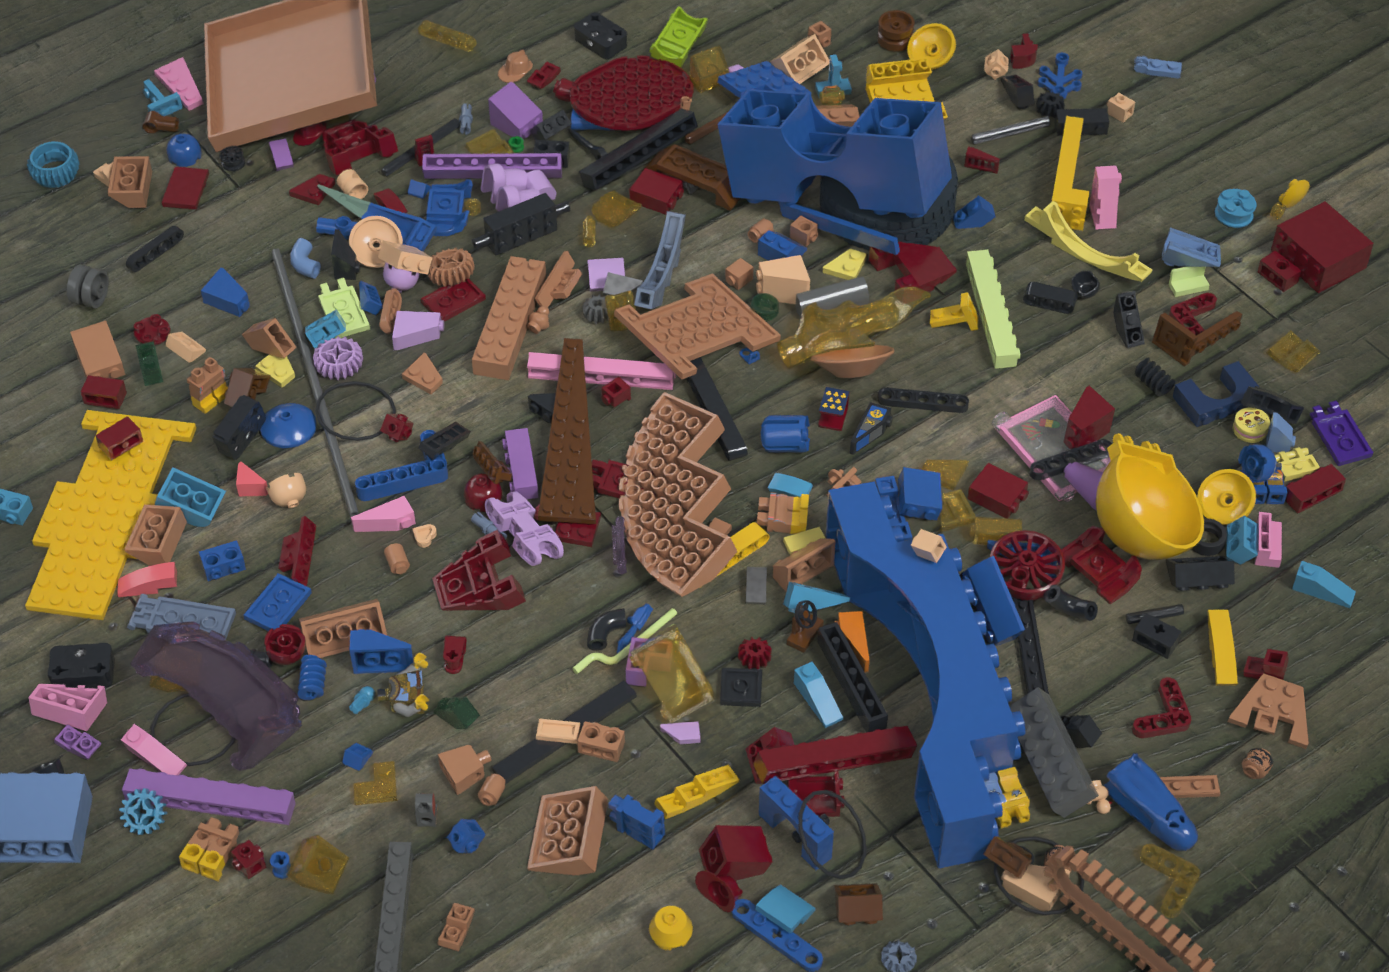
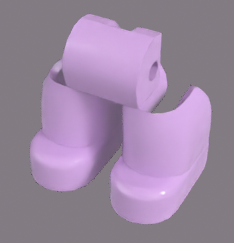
[481,163,556,211]

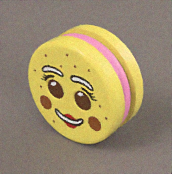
[1233,407,1270,443]

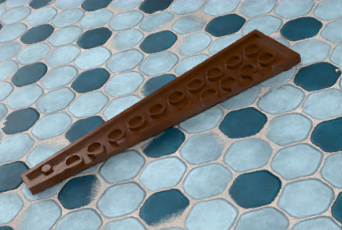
[538,338,596,524]

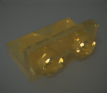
[605,291,636,331]

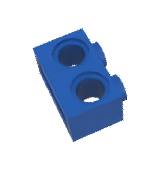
[199,540,246,581]

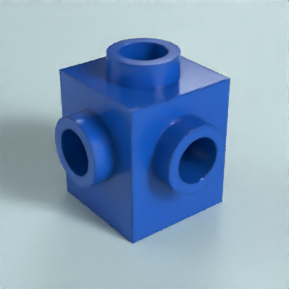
[447,819,486,853]

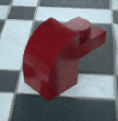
[1010,34,1038,69]
[1244,649,1289,680]

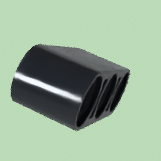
[1023,282,1078,314]

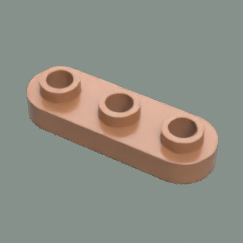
[379,288,402,334]

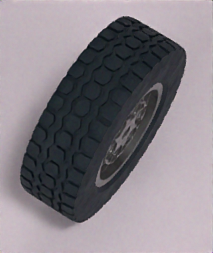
[819,156,958,251]

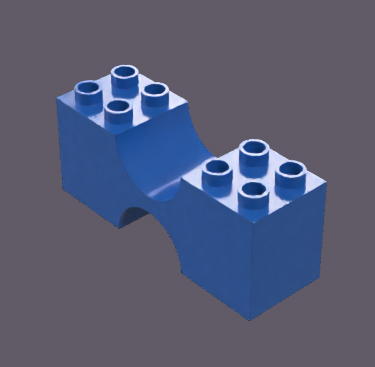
[718,89,952,218]

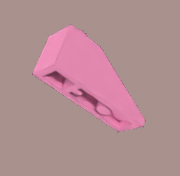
[351,496,416,532]
[121,724,187,776]

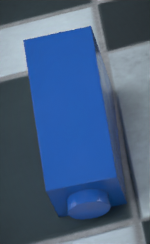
[201,268,250,317]

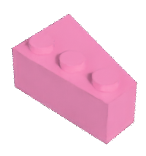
[1089,166,1122,229]
[29,684,107,731]

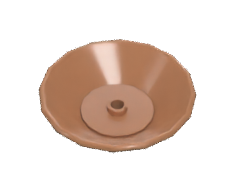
[811,345,895,378]

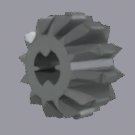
[582,294,613,324]

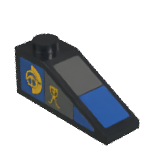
[850,402,893,455]

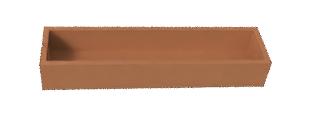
[472,256,546,380]

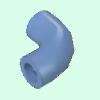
[290,238,320,279]

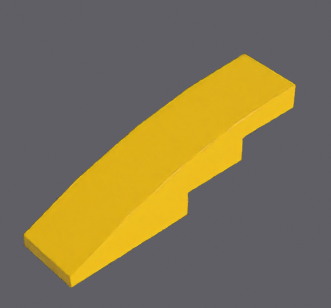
[1207,610,1238,686]
[654,765,740,819]

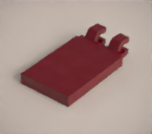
[592,459,656,499]

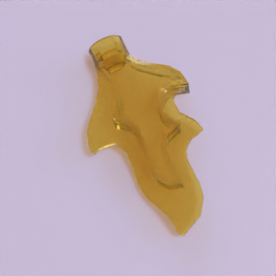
[777,287,931,369]

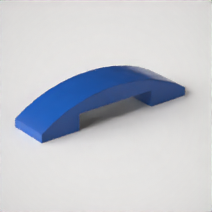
[875,476,912,541]

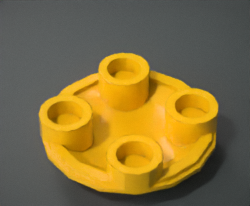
[1278,179,1310,208]

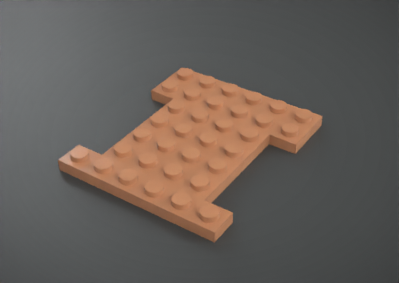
[614,274,781,379]

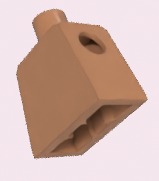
[438,745,491,795]

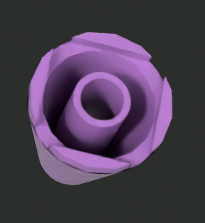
[1064,462,1103,511]

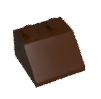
[834,883,883,925]

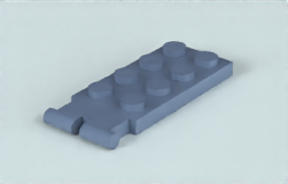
[127,594,236,645]

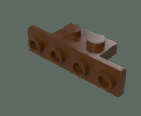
[473,441,512,484]

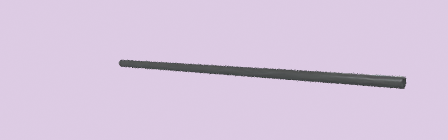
[271,249,359,517]

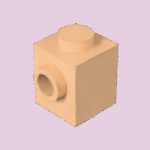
[1107,93,1135,123]
[911,529,947,563]

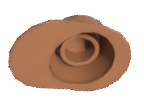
[498,50,533,83]

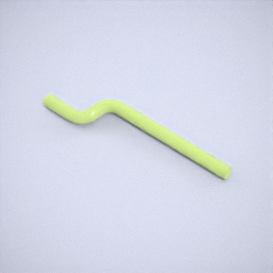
[572,608,677,674]

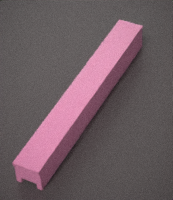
[527,352,676,390]

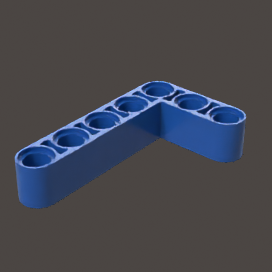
[355,430,448,501]

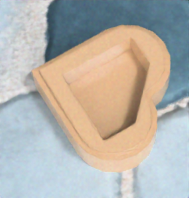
[412,524,437,548]

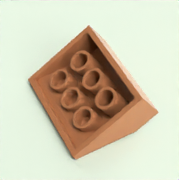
[527,786,608,875]

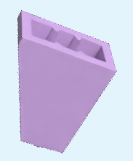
[392,311,444,350]

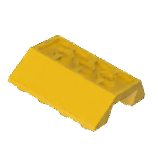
[866,58,948,119]

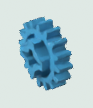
[119,788,167,835]

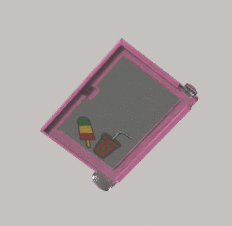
[992,395,1111,502]

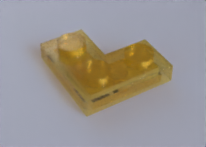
[353,761,397,806]

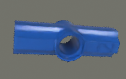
[316,216,358,240]

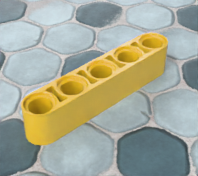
[701,522,770,587]

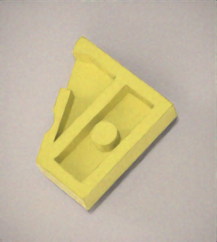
[823,249,867,280]
[255,355,295,388]

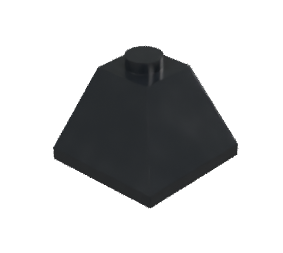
[331,229,361,280]

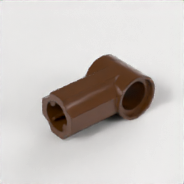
[143,111,179,133]

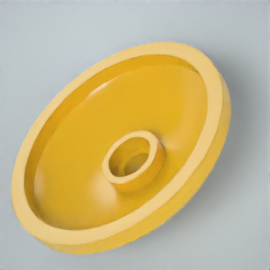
[907,23,956,70]
[1197,469,1256,525]

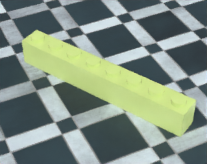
[966,250,1020,369]

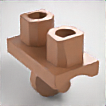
[827,467,861,496]

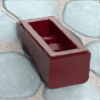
[415,135,434,167]
[964,146,1000,174]

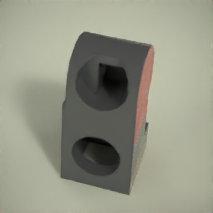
[415,794,438,827]

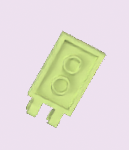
[318,278,370,339]

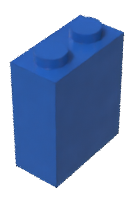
[898,467,942,521]

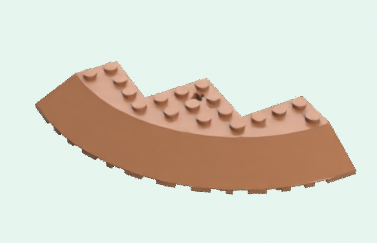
[619,392,738,597]

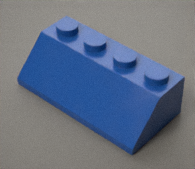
[962,556,1025,646]

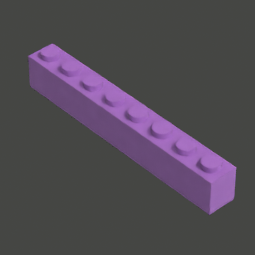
[422,153,562,179]
[122,769,296,825]

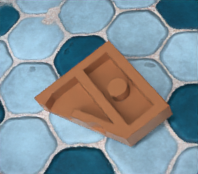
[402,353,443,395]

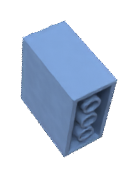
[0,772,93,863]

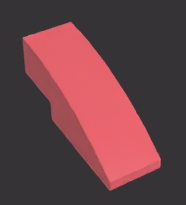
[118,562,177,597]

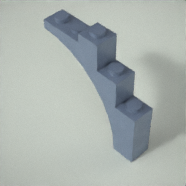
[634,211,686,309]

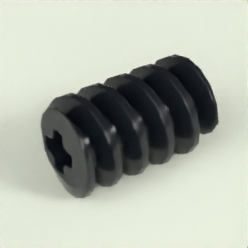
[1135,357,1176,396]

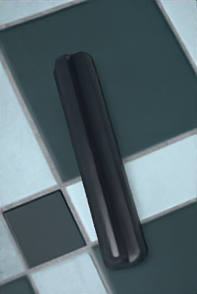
[1126,604,1184,624]

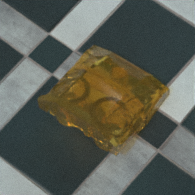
[592,191,642,228]

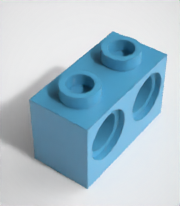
[305,309,346,348]
[0,489,33,525]
[1226,516,1258,565]

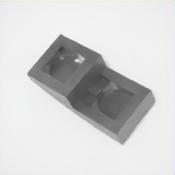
[746,567,767,605]

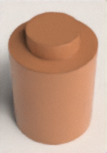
[384,543,410,574]

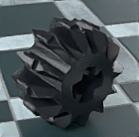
[1036,91,1065,118]

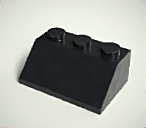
[1166,556,1235,590]

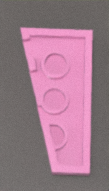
[154,57,203,111]

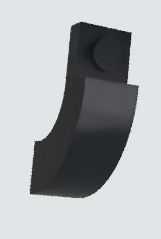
[1241,386,1304,424]

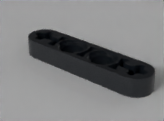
[126,226,184,272]

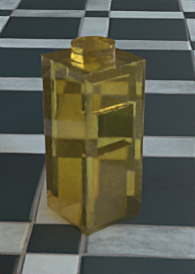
[970,517,1022,545]

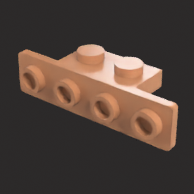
[535,251,582,308]

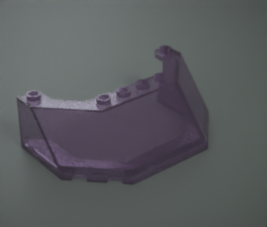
[130,621,302,771]

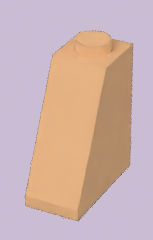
[1001,865,1071,911]

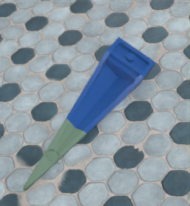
[317,185,438,252]

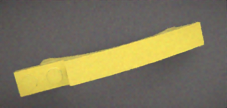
[1024,201,1152,282]

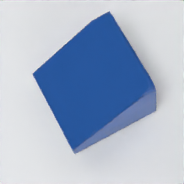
[343,743,373,771]

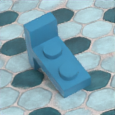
[815,54,852,98]
[143,79,183,116]

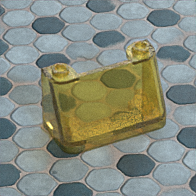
[629,624,715,724]

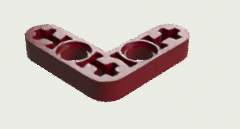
[1169,293,1217,336]
[1132,677,1192,738]

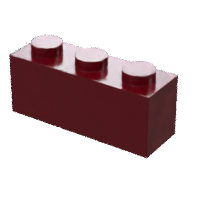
[1285,464,1346,514]

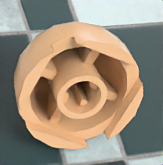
[266,473,306,508]

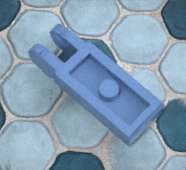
[1134,56,1182,78]

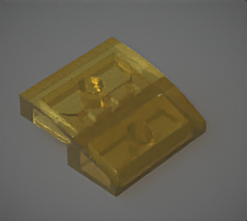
[465,129,514,154]
[1267,330,1321,373]

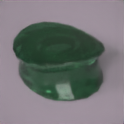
[750,293,779,322]

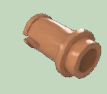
[680,96,692,110]

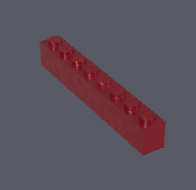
[753,726,917,784]

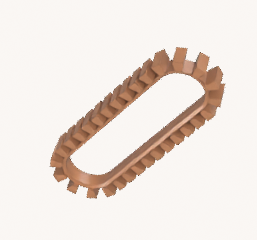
[1043,846,1215,972]

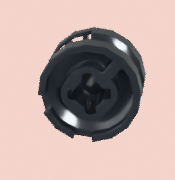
[219,146,246,171]

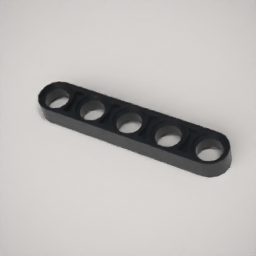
[878,387,969,413]
[1029,439,1112,481]

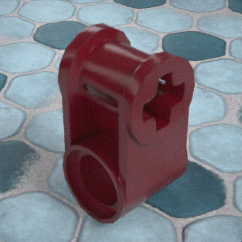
[443,635,467,674]

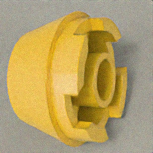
[649,906,693,950]

